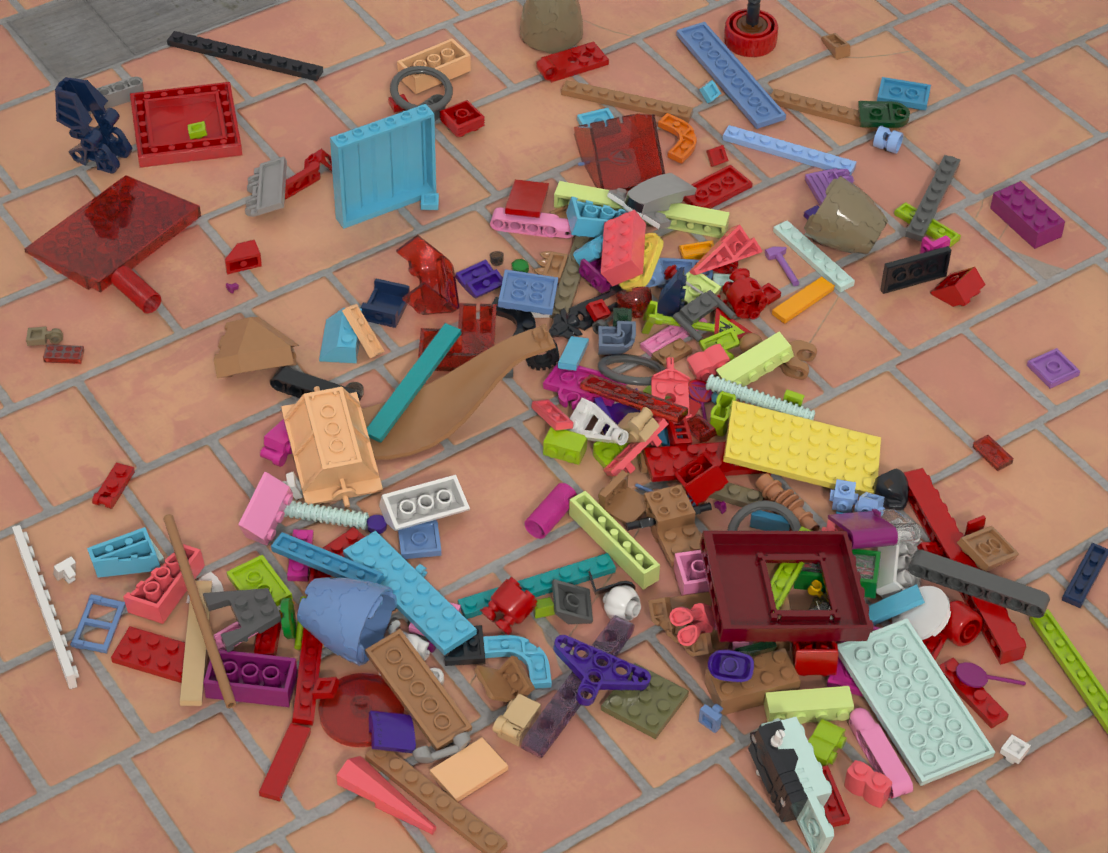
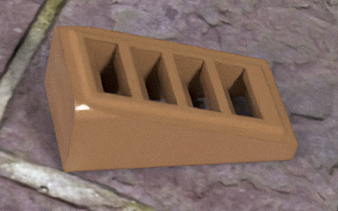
[821,33,850,60]

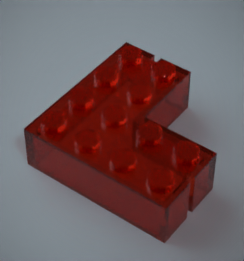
[418,303,497,371]

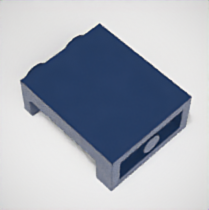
[360,279,410,328]

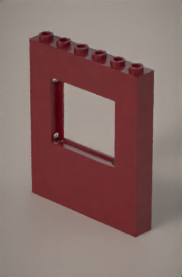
[700,531,873,642]

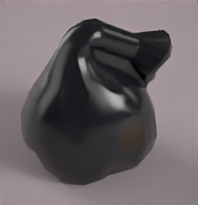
[873,468,909,511]

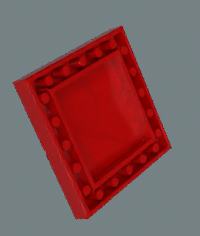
[130,82,242,168]

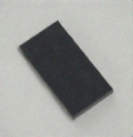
[880,246,952,294]

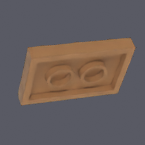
[957,526,1019,571]

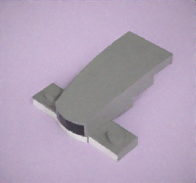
[607,173,697,229]

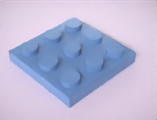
[498,269,558,315]

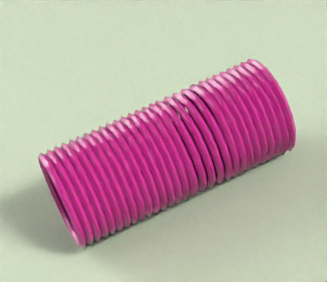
[525,483,577,539]

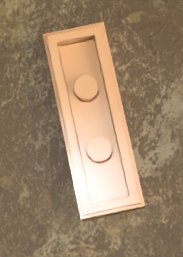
[342,304,385,359]

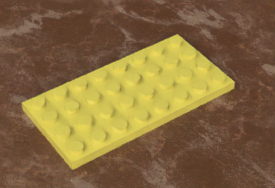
[723,400,881,496]

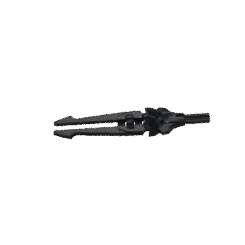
[549,286,631,339]

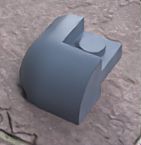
[598,321,636,355]

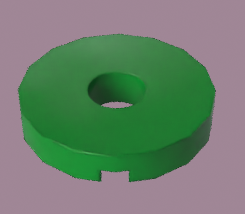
[280,598,296,639]

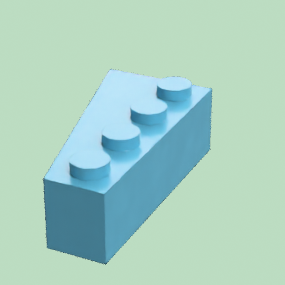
[566,196,628,238]

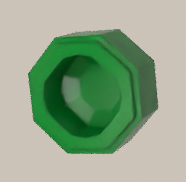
[511,259,529,273]

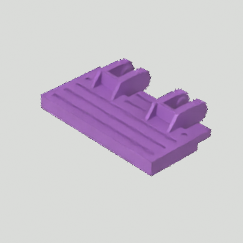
[805,168,855,206]

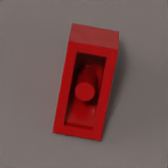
[225,239,262,275]

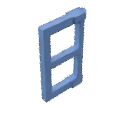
[70,594,126,654]

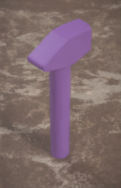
[764,246,799,286]

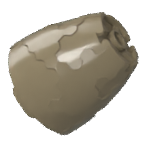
[520,0,583,54]
[804,176,888,254]

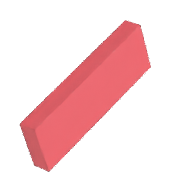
[531,399,573,430]

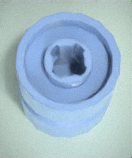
[873,126,904,154]

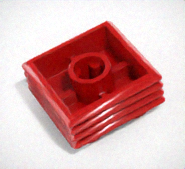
[440,100,485,137]

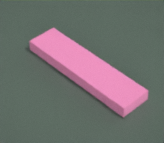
[640,318,707,357]

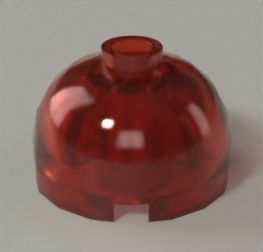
[615,287,652,319]

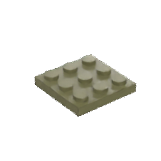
[601,663,689,739]

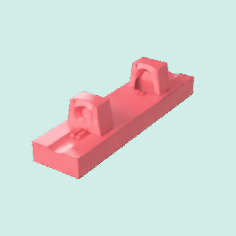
[603,417,668,477]

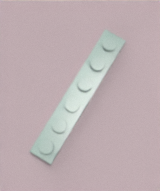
[773,220,855,292]

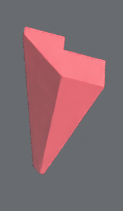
[689,224,763,275]

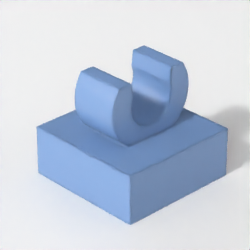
[698,704,723,733]

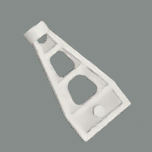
[564,398,629,445]

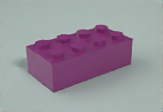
[990,181,1065,249]
[203,649,298,707]

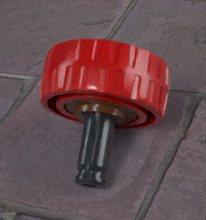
[724,0,778,57]

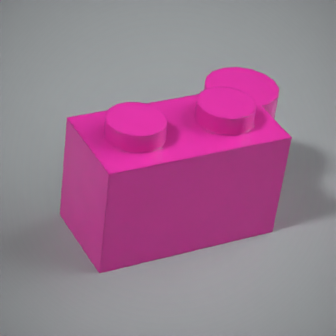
[260,419,292,467]

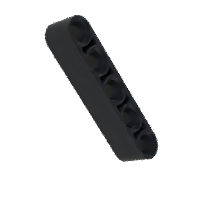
[270,366,361,402]

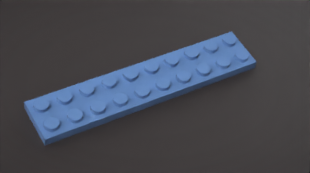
[676,22,786,129]

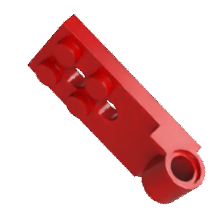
[536,41,609,83]

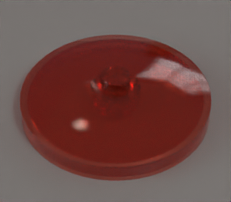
[319,673,404,747]

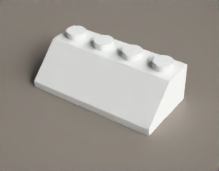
[379,475,470,531]
[876,521,922,599]

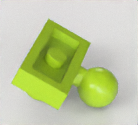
[698,328,740,361]

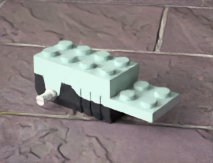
[748,717,834,853]

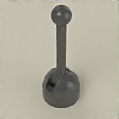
[592,305,625,334]

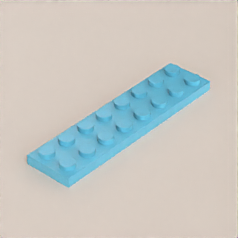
[343,531,477,655]

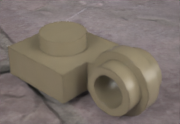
[26,327,64,346]

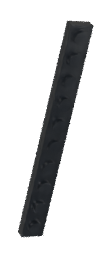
[167,31,323,81]

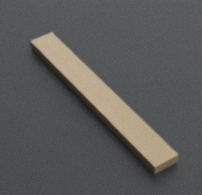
[180,581,212,706]

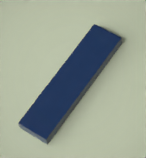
[1062,543,1108,609]

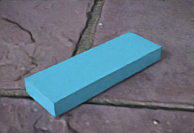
[558,336,589,371]
[869,584,925,626]

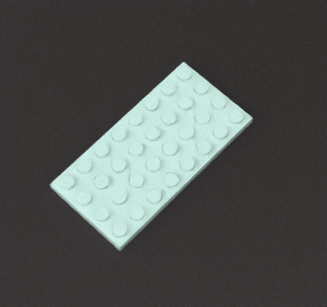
[838,619,996,786]

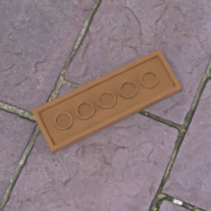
[365,629,472,751]

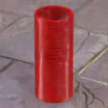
[111,266,161,314]

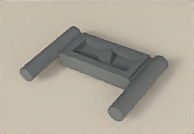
[672,290,736,342]

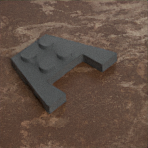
[203,588,281,652]

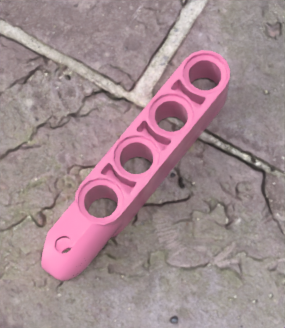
[490,207,574,238]
[849,708,913,799]

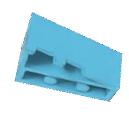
[87,527,160,578]

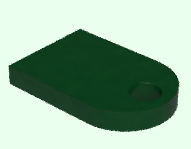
[858,101,910,128]

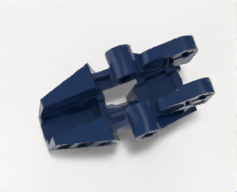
[55,77,133,174]

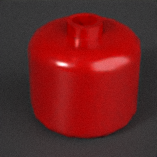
[941,600,983,646]

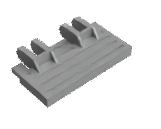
[245,157,287,217]

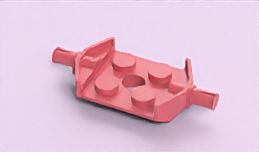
[651,357,692,431]

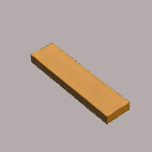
[772,276,835,324]

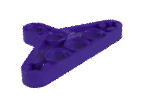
[553,635,651,706]

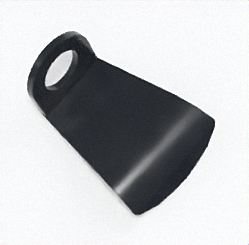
[588,571,636,595]

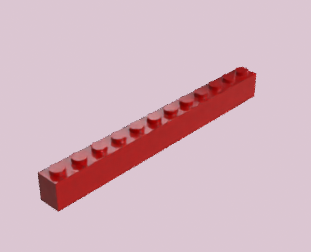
[903,468,1026,665]

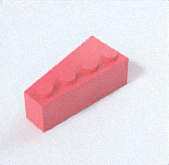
[123,544,205,624]

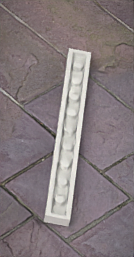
[12,525,79,689]

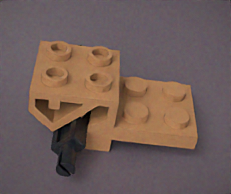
[625,484,712,567]

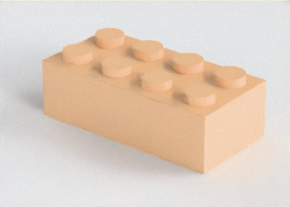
[397,38,471,94]

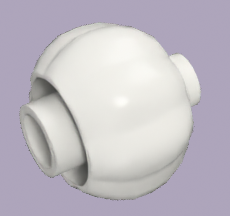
[603,585,641,623]

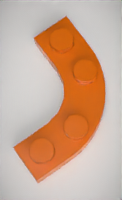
[658,113,697,164]

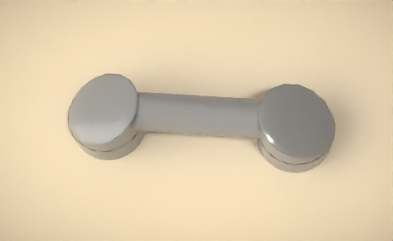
[412,732,471,763]

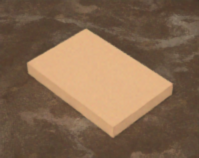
[430,737,508,802]

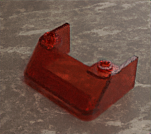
[396,235,460,315]

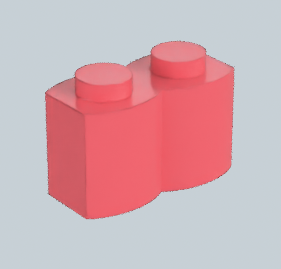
[687,344,730,381]
[844,760,892,808]

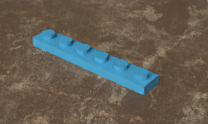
[271,532,384,584]

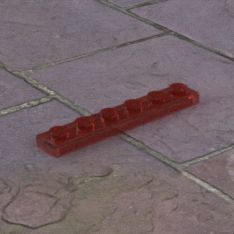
[580,374,688,423]

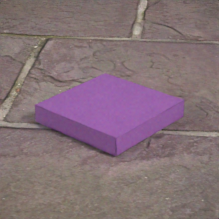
[1027,348,1080,389]

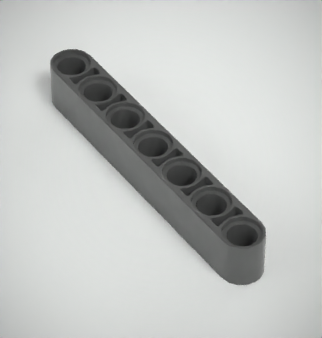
[908,550,1050,618]

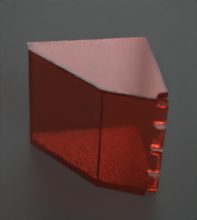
[574,113,665,191]

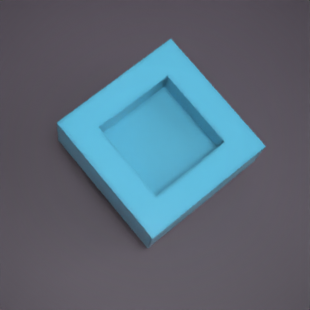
[699,80,721,103]
[421,193,439,210]

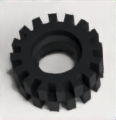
[526,339,560,371]

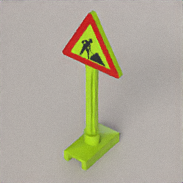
[642,301,752,340]

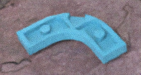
[483,635,552,689]

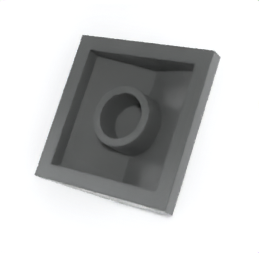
[552,579,593,625]

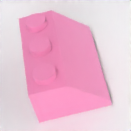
[238,472,293,546]

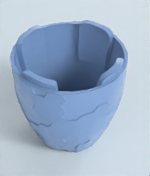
[297,578,397,666]

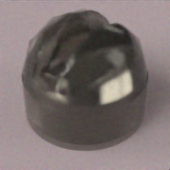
[489,251,504,266]

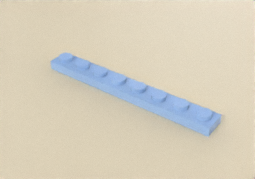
[723,125,857,175]

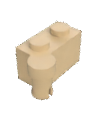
[618,407,660,443]
[493,694,541,747]

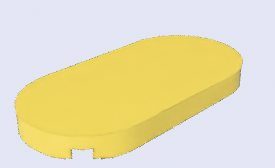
[619,233,663,293]

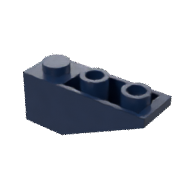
[657,267,687,317]

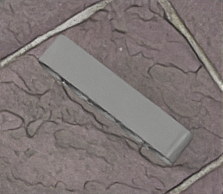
[88,76,144,114]

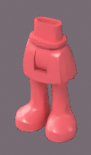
[669,603,715,646]

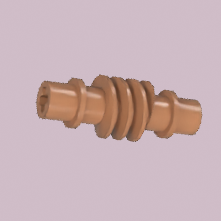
[755,473,820,531]

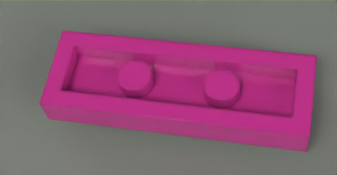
[287,529,314,582]

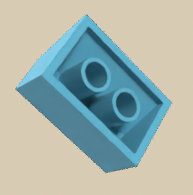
[319,308,362,363]

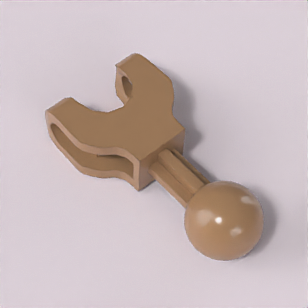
[739,333,817,380]

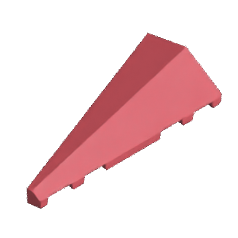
[336,756,436,835]

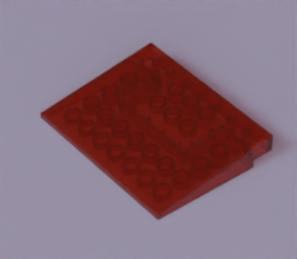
[24,175,201,293]

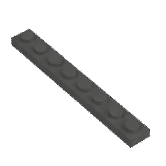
[905,155,961,242]

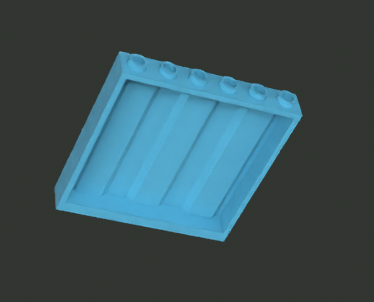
[330,104,437,229]

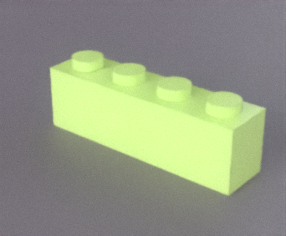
[716,332,794,387]
[764,686,854,724]

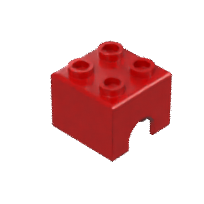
[791,641,839,676]

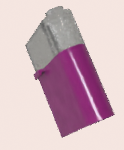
[828,509,922,550]

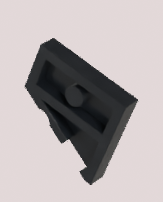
[445,625,485,666]

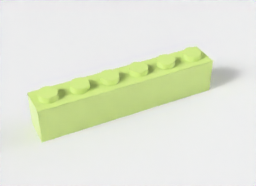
[569,491,660,590]

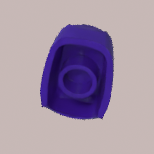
[708,650,754,682]

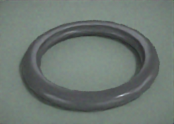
[390,66,453,113]
[598,354,666,386]
[727,501,801,531]

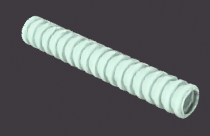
[706,374,815,420]
[284,501,369,530]

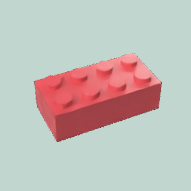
[601,210,646,287]

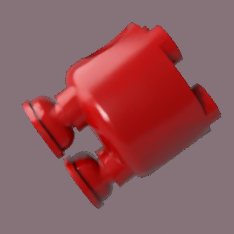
[722,268,769,320]
[480,577,538,635]

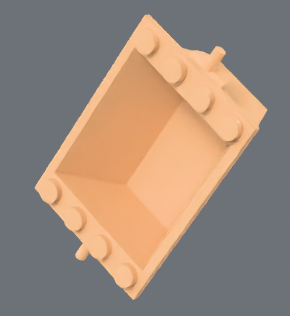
[281,386,383,508]

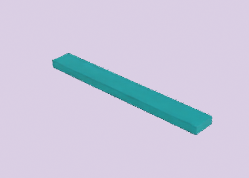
[367,323,462,443]

